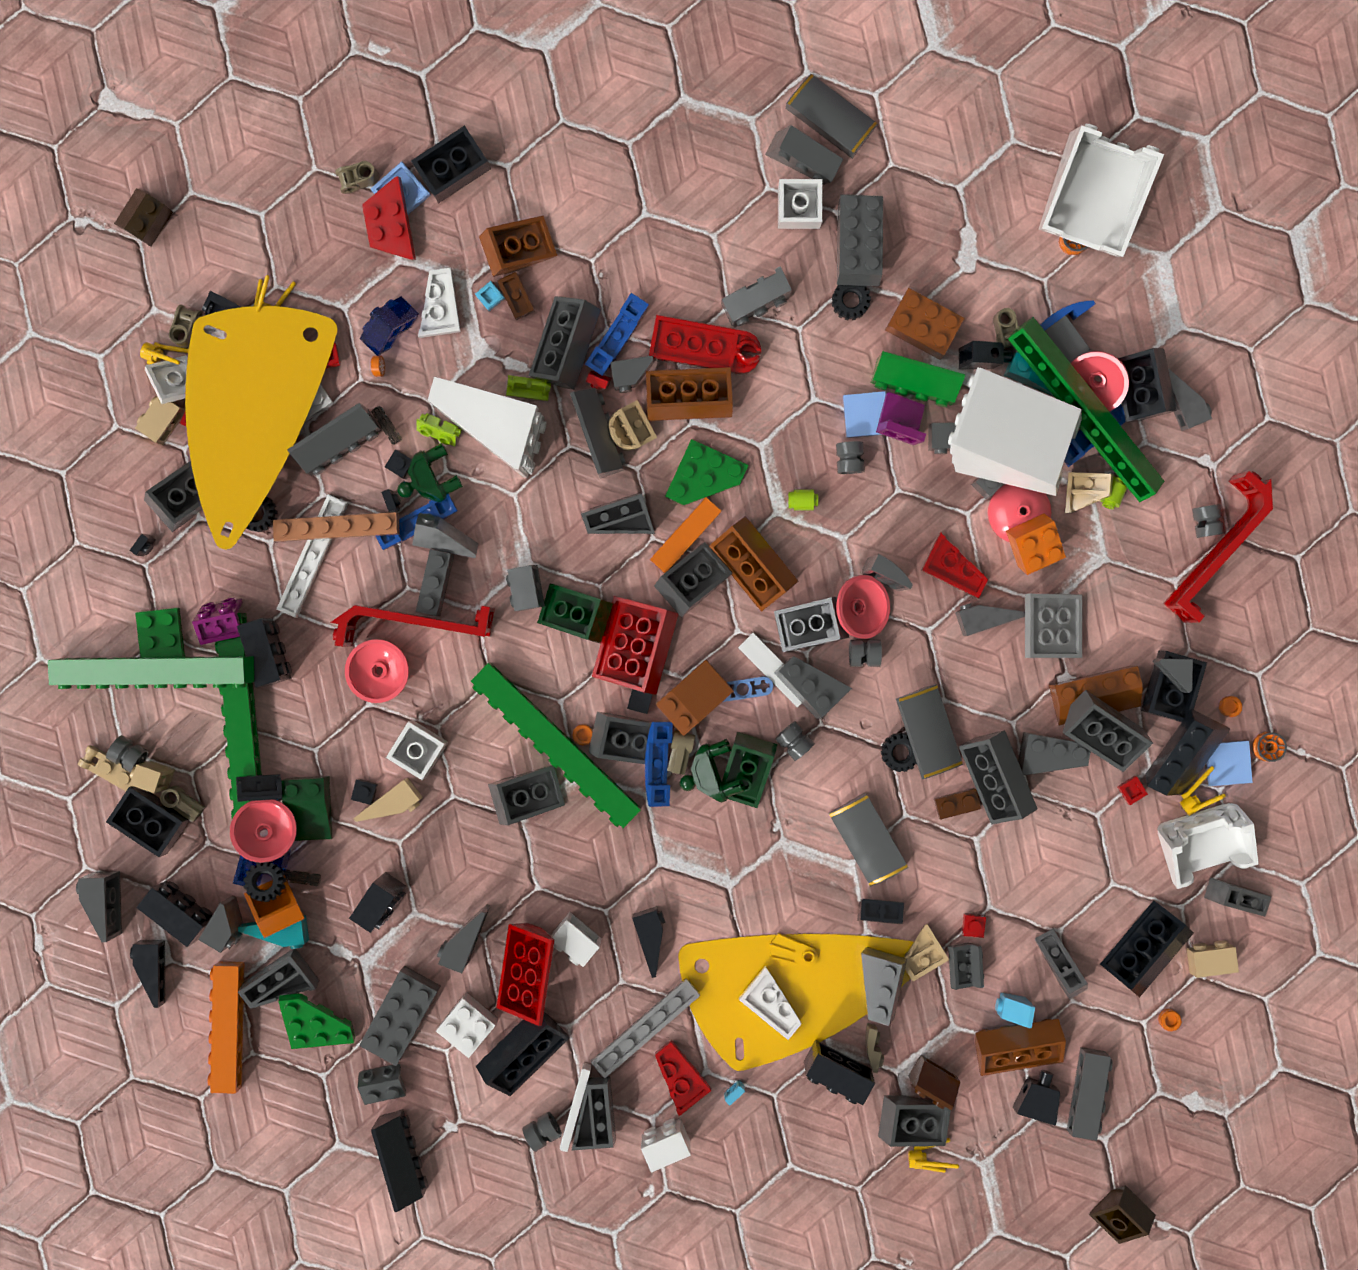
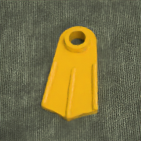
[769,933,818,966]

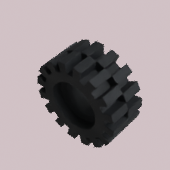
[831,285,871,321]
[246,496,278,532]
[881,733,917,772]
[243,862,286,902]

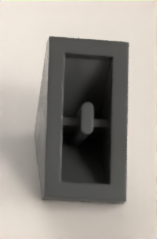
[1152,658,1193,693]

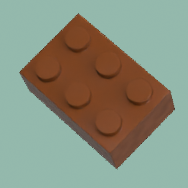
[885,288,964,360]

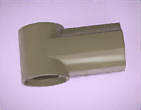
[667,730,696,775]
[160,786,205,822]

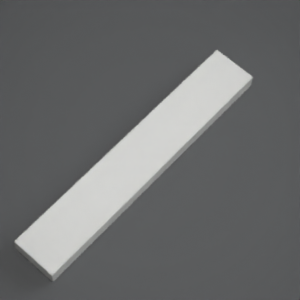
[277,494,349,618]

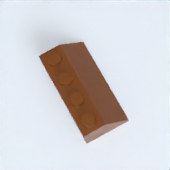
[646,367,733,421]
[709,516,799,611]
[1049,665,1143,726]
[975,1019,1066,1076]

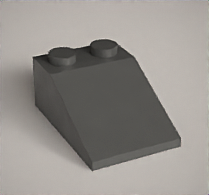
[144,461,203,532]
[654,542,733,617]
[774,597,850,652]
[589,711,652,764]
[488,765,565,825]
[76,871,122,943]
[437,904,490,974]
[878,1095,951,1147]

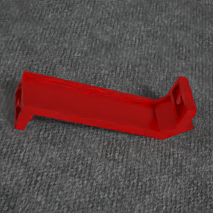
[1163,471,1273,623]
[330,605,495,647]

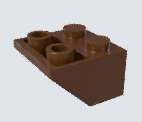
[908,1055,961,1111]

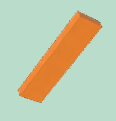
[650,497,722,573]

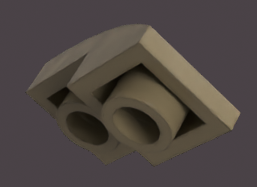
[865,1023,884,1074]

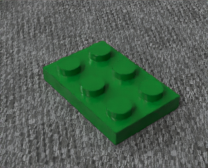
[135,608,185,657]

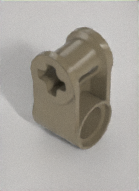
[335,161,379,194]
[169,304,203,348]
[993,308,1019,350]

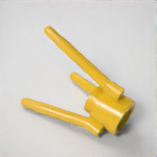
[253,275,296,312]
[140,342,189,365]
[1179,766,1226,816]
[908,1138,959,1173]

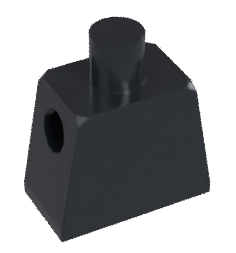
[959,341,1013,369]
[1012,1070,1060,1126]

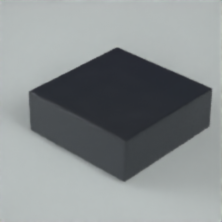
[627,689,653,714]

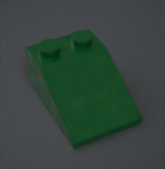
[537,583,614,644]
[722,732,778,808]
[281,776,333,841]

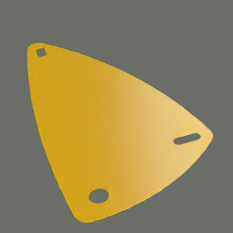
[185,306,338,549]
[678,934,914,1071]

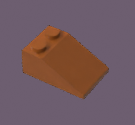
[479,216,557,277]
[656,659,734,736]

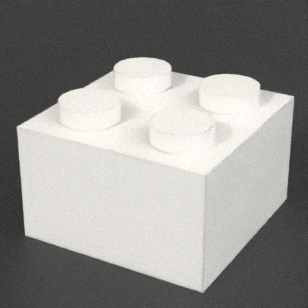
[778,179,822,229]
[386,720,448,780]
[551,912,602,967]
[436,992,498,1058]
[641,1118,691,1173]

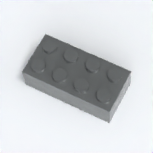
[837,195,883,286]
[959,730,1038,825]
[359,966,441,1066]

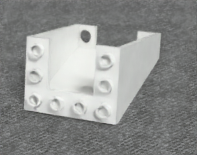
[1039,124,1164,257]
[948,367,1082,496]
[428,377,547,479]

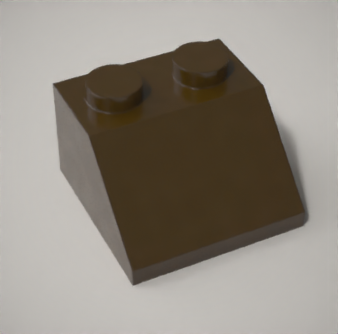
[114,188,173,247]
[1089,1185,1156,1244]

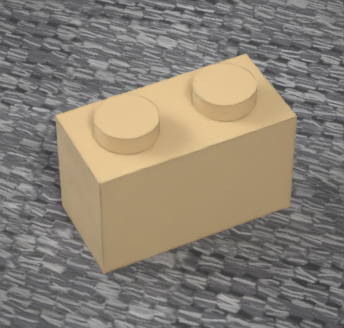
[135,396,185,445]
[130,761,175,793]
[1187,941,1239,978]

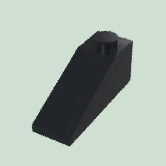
[632,906,666,978]
[130,940,165,1008]

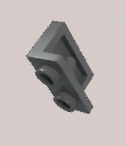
[948,942,984,990]
[357,1064,406,1105]

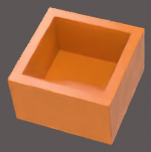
[1006,513,1066,575]
[244,875,304,938]

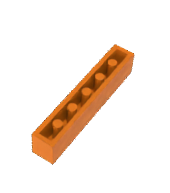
[208,961,245,1094]

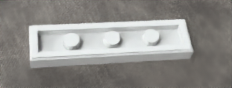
[738,633,801,707]
[560,1063,592,1152]

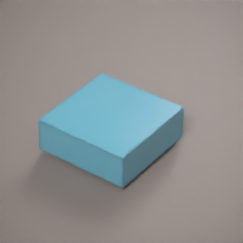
[475,281,505,311]
[724,1080,745,1106]

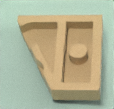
[1065,472,1113,513]
[904,924,949,981]

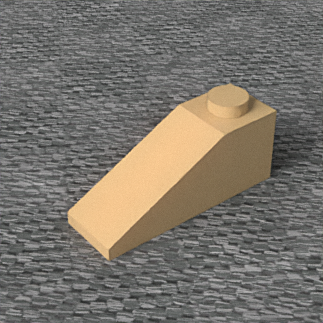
[353,778,423,822]

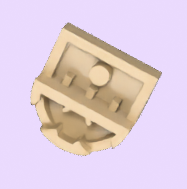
[608,400,657,450]

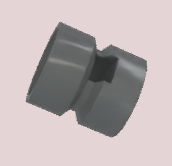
[836,441,865,474]
[1192,504,1225,538]
[849,640,882,667]
[775,721,815,761]
[106,735,148,773]
[522,1112,562,1152]

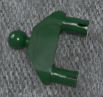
[397,443,463,502]
[680,739,745,803]

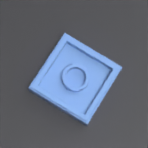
[371,162,431,215]
[843,391,886,438]
[1206,740,1253,786]

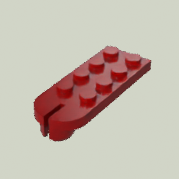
[649,315,761,374]

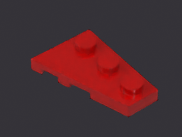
[921,532,988,598]
[655,1040,712,1116]

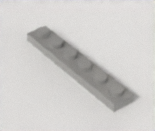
[591,978,700,1078]

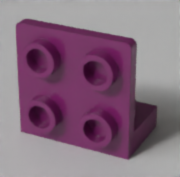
[876,392,926,445]
[192,598,243,645]

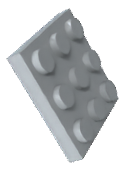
[1025,594,1082,658]

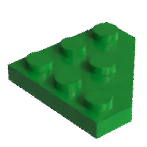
[665,439,749,506]
[278,993,355,1049]

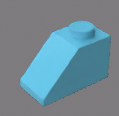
[995,993,1035,1028]

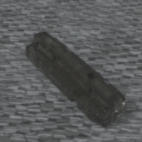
[371,406,402,445]
[281,869,321,886]

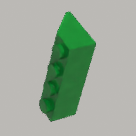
[870,351,966,407]

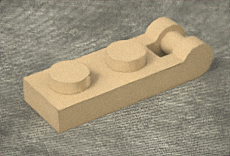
[78,745,131,791]

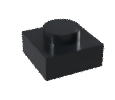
[385,449,412,479]
[381,489,401,513]
[129,534,156,557]
[351,779,378,805]

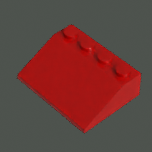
[592,596,679,695]
[496,923,555,1026]

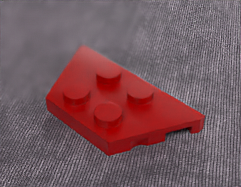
[362,176,416,260]

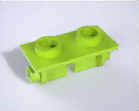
[506,375,551,401]
[416,413,461,447]

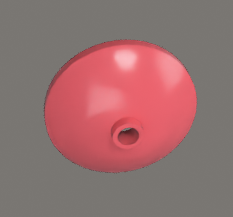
[1071,351,1129,411]
[988,484,1052,542]
[836,575,890,639]
[345,639,409,703]
[230,800,297,863]

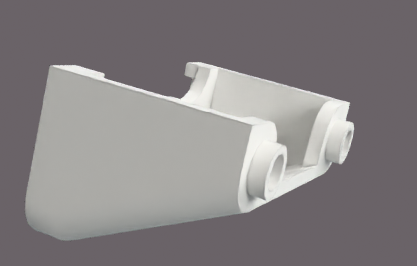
[1157,803,1258,889]

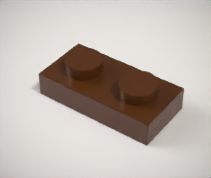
[497,272,535,320]
[934,788,981,820]

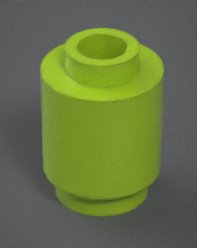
[1100,476,1127,510]
[788,489,818,511]

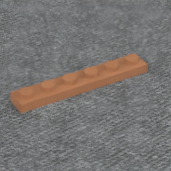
[273,512,399,542]

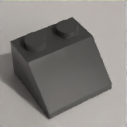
[199,895,243,953]

